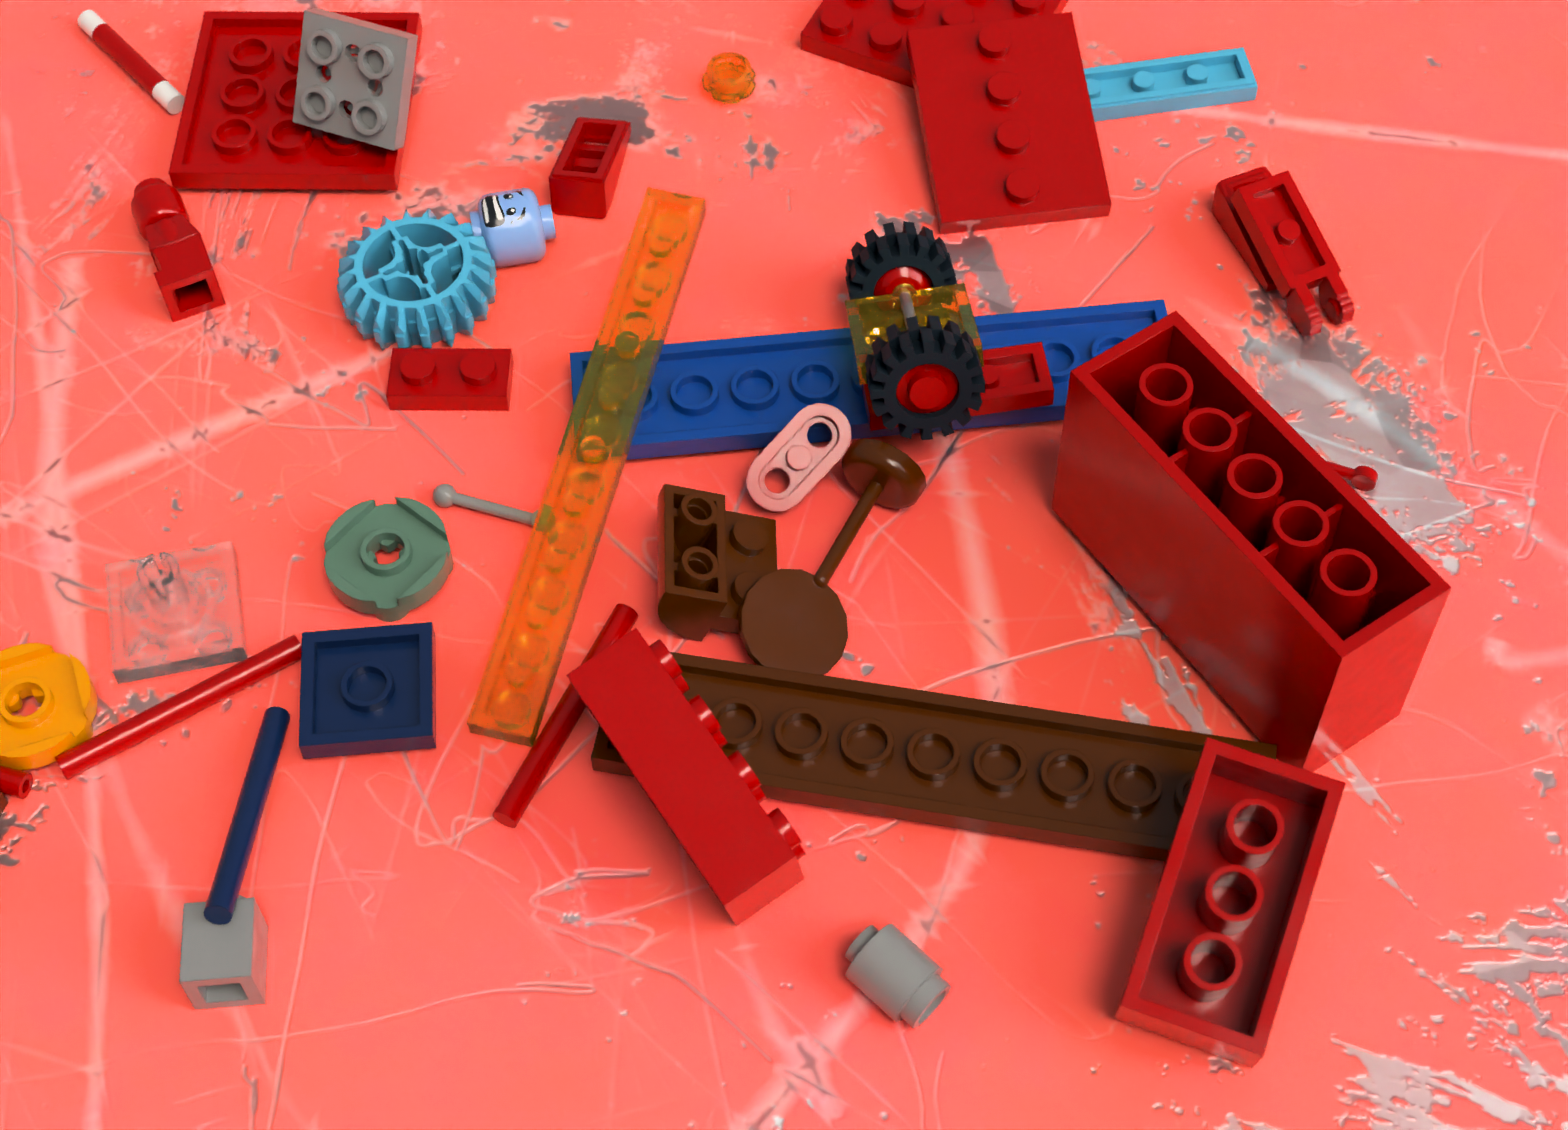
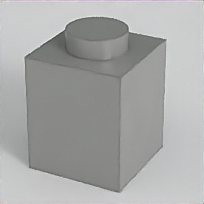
[179,895,268,1010]

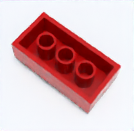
[566,628,806,926]
[1114,737,1346,1068]

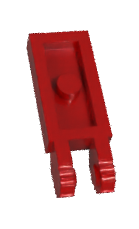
[1231,170,1355,337]

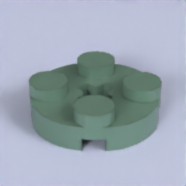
[324,497,454,622]

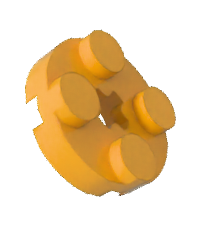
[0,643,97,770]

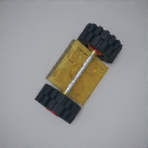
[845,221,985,440]

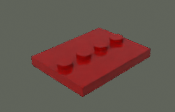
[906,12,1112,235]

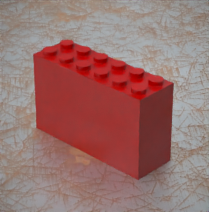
[1051,311,1452,772]

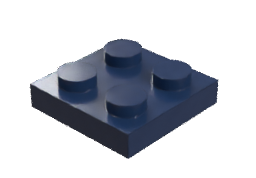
[299,622,436,759]

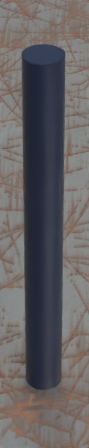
[203,707,290,925]

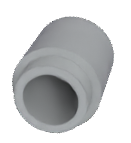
[845,923,951,1029]

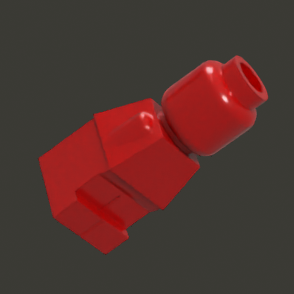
[131,178,226,322]

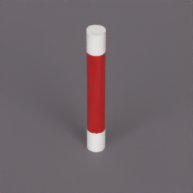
[77,10,185,114]

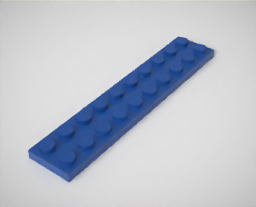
[570,300,1168,464]

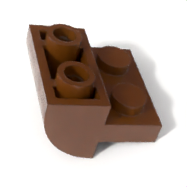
[657,484,777,642]

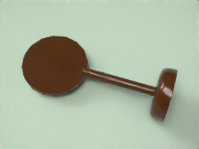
[738,438,927,675]

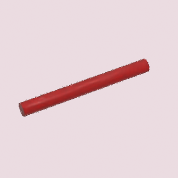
[493,603,638,828]
[55,634,302,780]

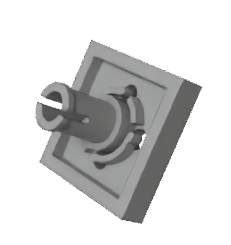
[292,8,418,151]

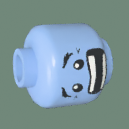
[469,188,556,268]

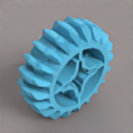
[337,208,497,350]

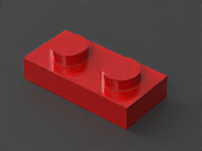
[386,348,514,411]

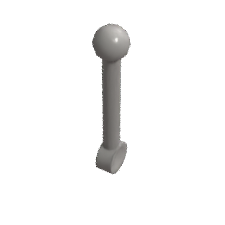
[432,484,556,536]

